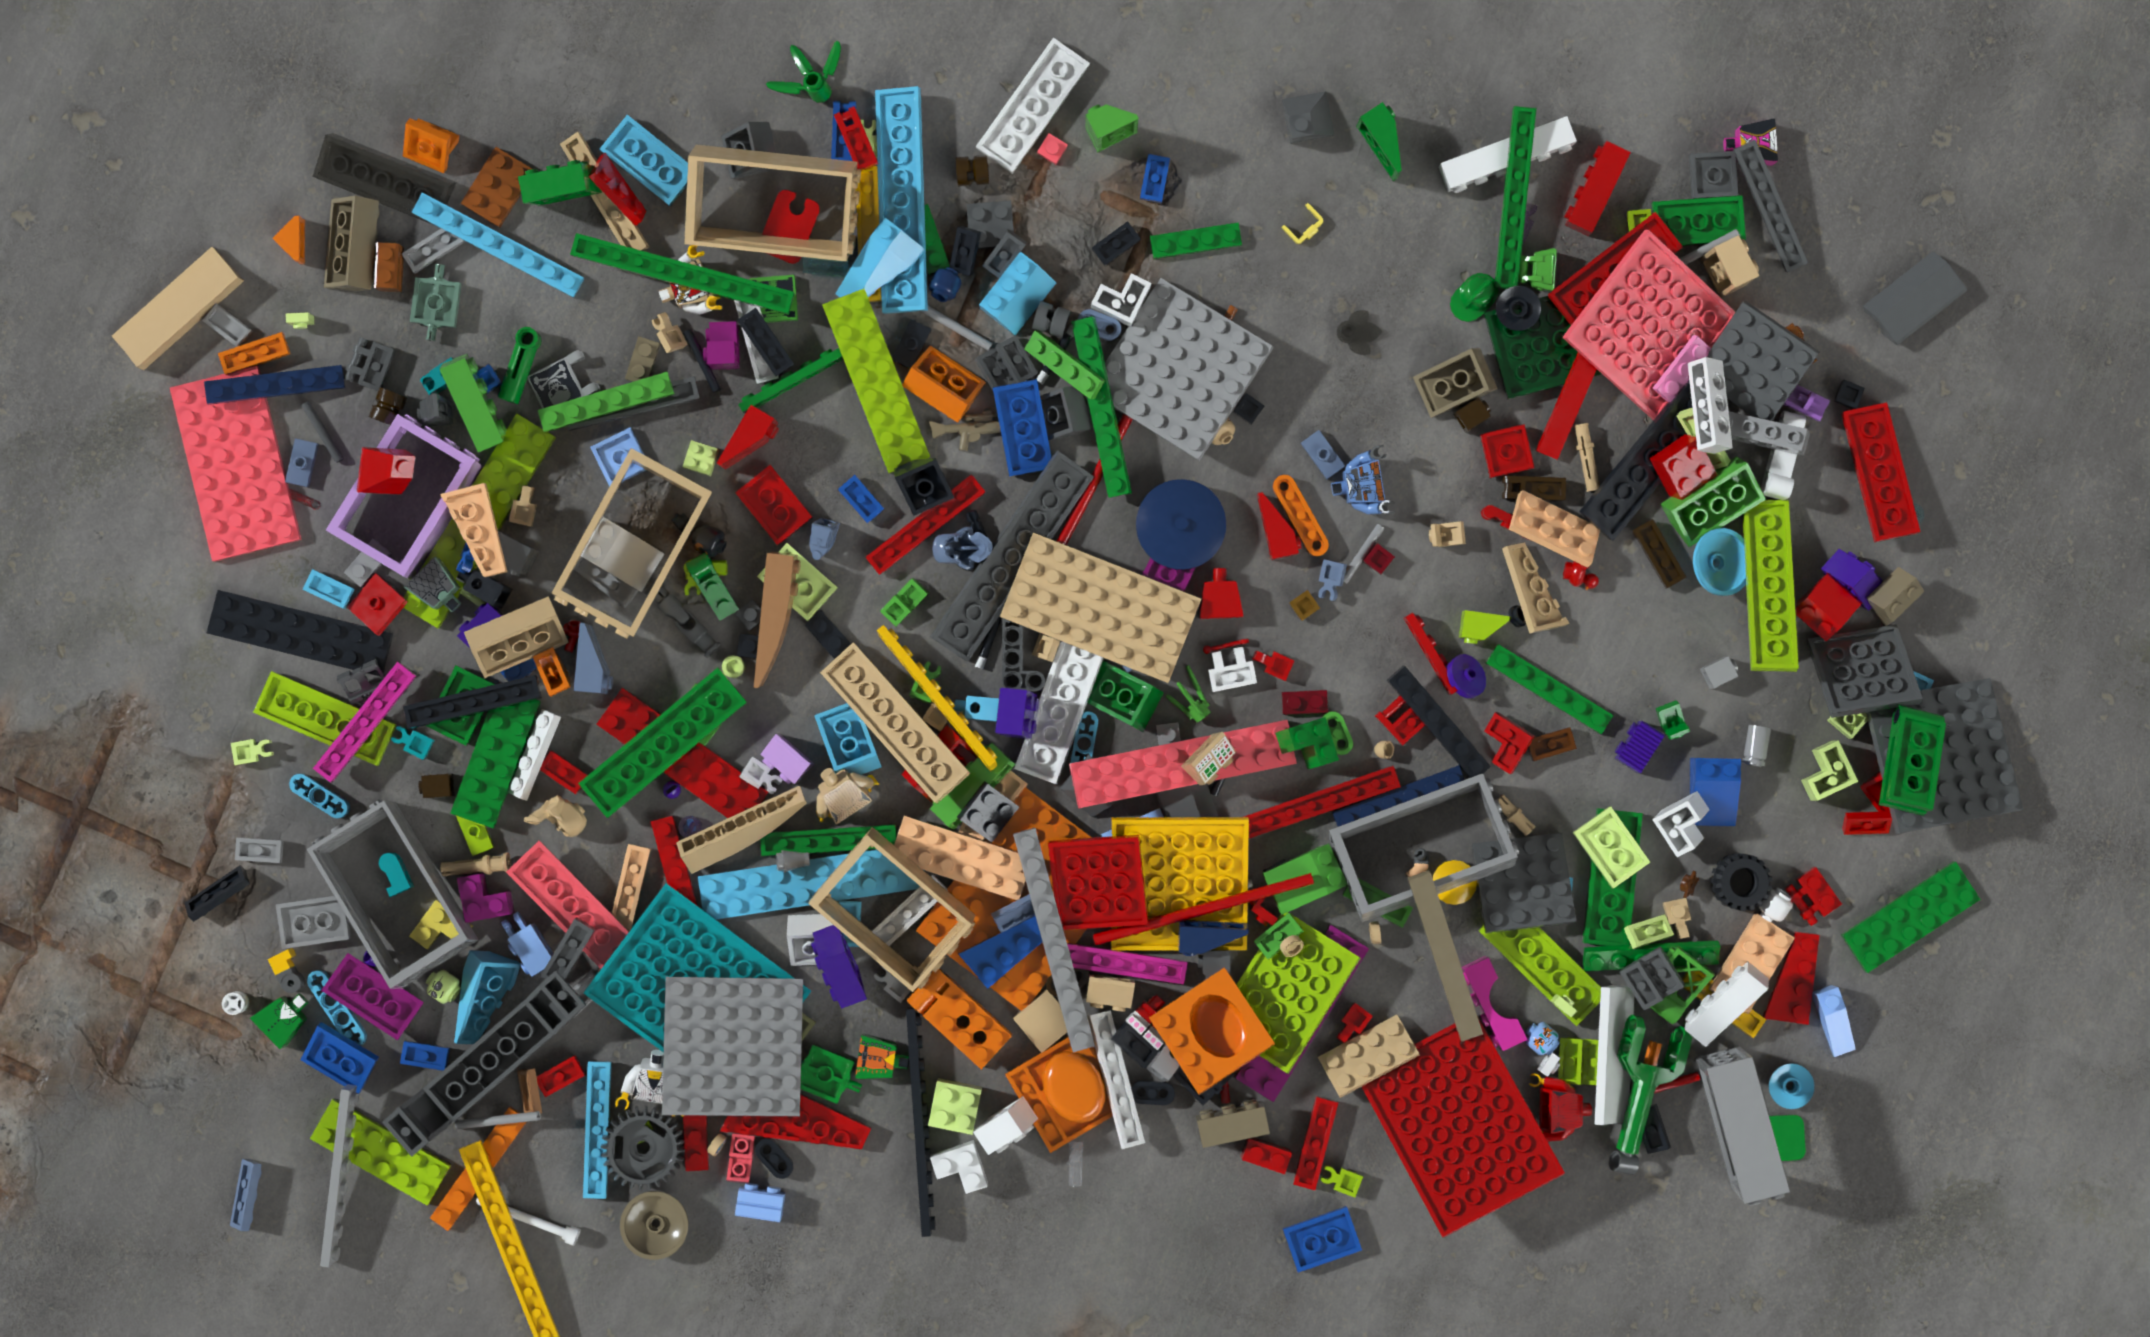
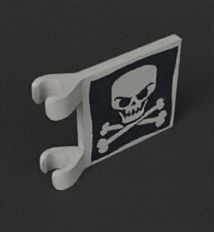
[528,350,601,409]

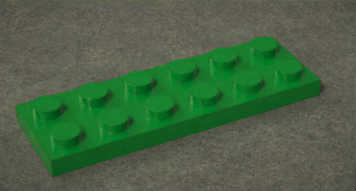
[450,700,541,829]
[1582,808,1643,946]
[1841,861,1981,973]

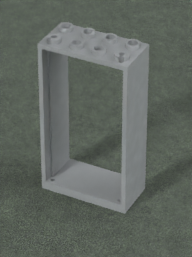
[1329,773,1519,922]
[307,800,479,989]

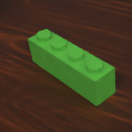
[930,743,1016,830]

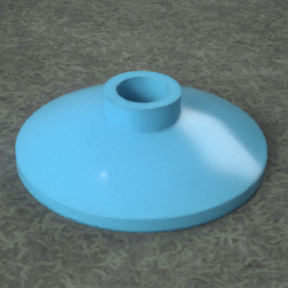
[1769,1064,1814,1109]

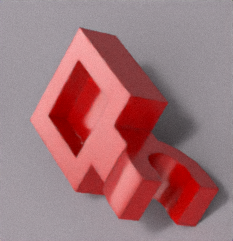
[1252,651,1294,681]
[1336,1002,1373,1043]

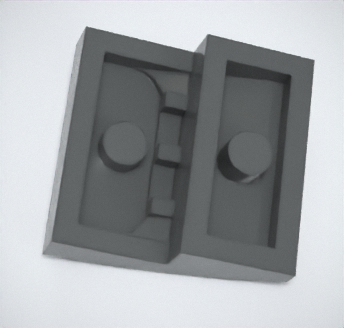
[975,335,1038,390]
[1620,946,1685,1010]

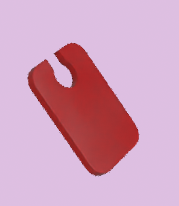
[762,189,820,264]

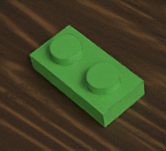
[1254,913,1304,959]

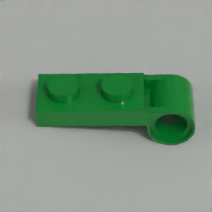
[685,553,739,620]

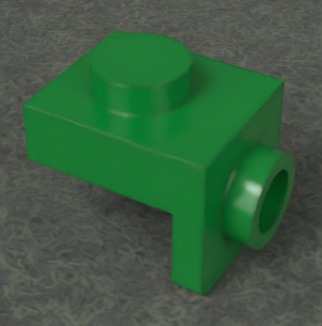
[1655,700,1690,740]

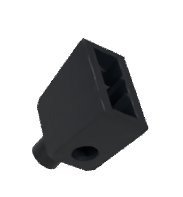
[456,569,513,609]

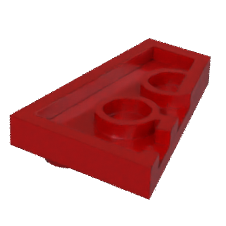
[589,153,647,226]

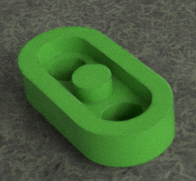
[1322,712,1353,755]

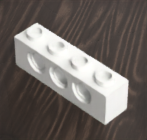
[1688,357,1733,454]

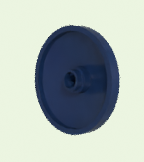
[1136,479,1226,570]

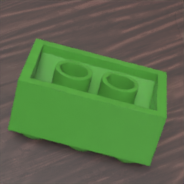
[1085,104,1139,153]

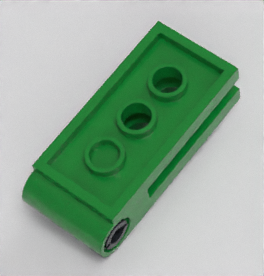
[1879,705,1946,816]

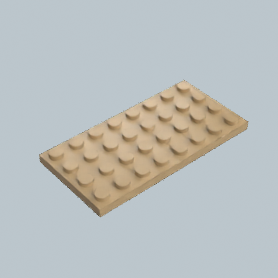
[1000,533,1201,683]

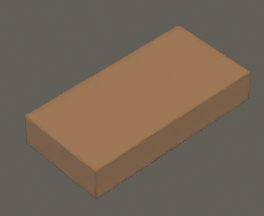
[517,1068,542,1114]

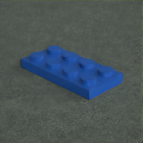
[993,379,1052,477]

